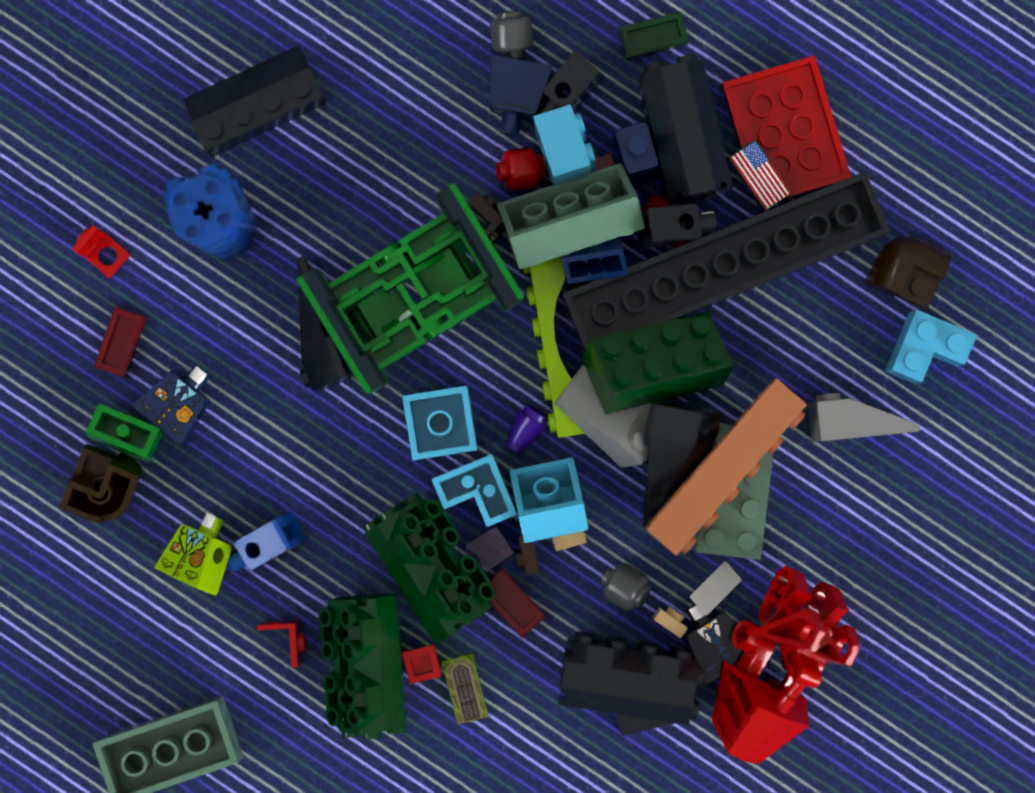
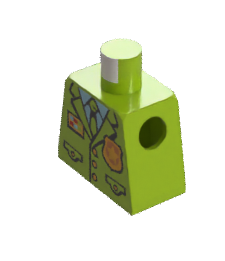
[154,513,232,596]

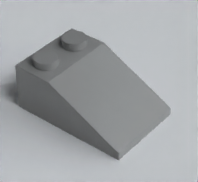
[554,364,661,468]
[807,393,920,442]

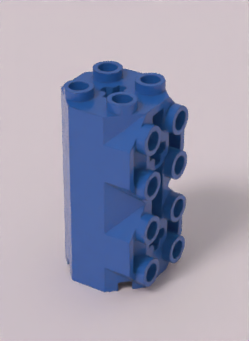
[163,164,258,260]

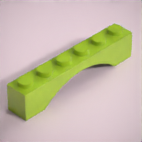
[523,256,586,438]

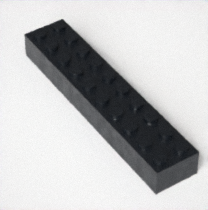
[562,171,890,353]

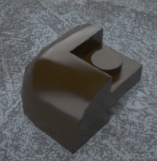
[864,236,952,310]
[59,444,142,523]

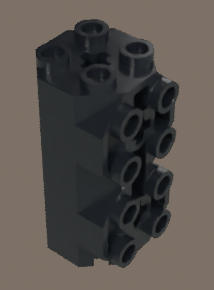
[638,54,733,205]
[558,631,704,725]

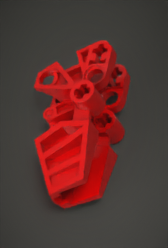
[712,566,860,764]

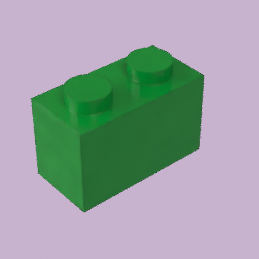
[85,403,162,464]

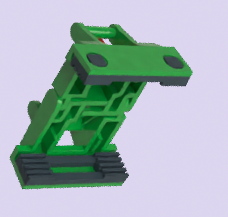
[296,183,524,394]

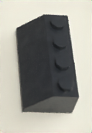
[184,45,327,157]

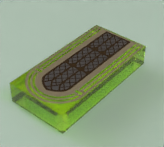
[442,653,489,725]

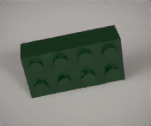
[582,311,734,414]

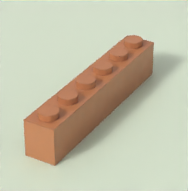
[644,378,807,556]

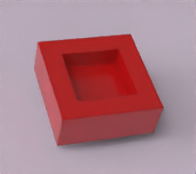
[402,644,442,684]

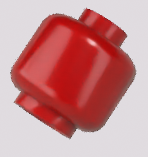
[496,147,545,191]

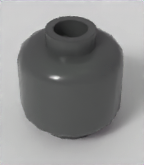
[490,11,533,58]
[601,563,651,611]

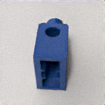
[228,512,307,572]

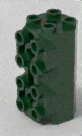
[362,492,495,644]
[318,593,407,739]

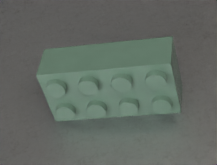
[497,163,645,269]
[692,423,773,560]
[92,696,244,793]

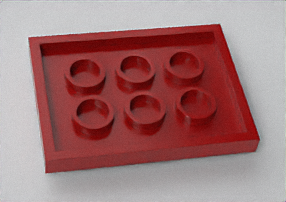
[721,55,851,207]

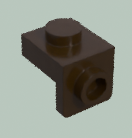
[468,192,504,244]
[515,535,540,575]

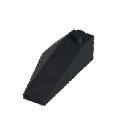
[297,256,352,392]
[643,402,722,527]

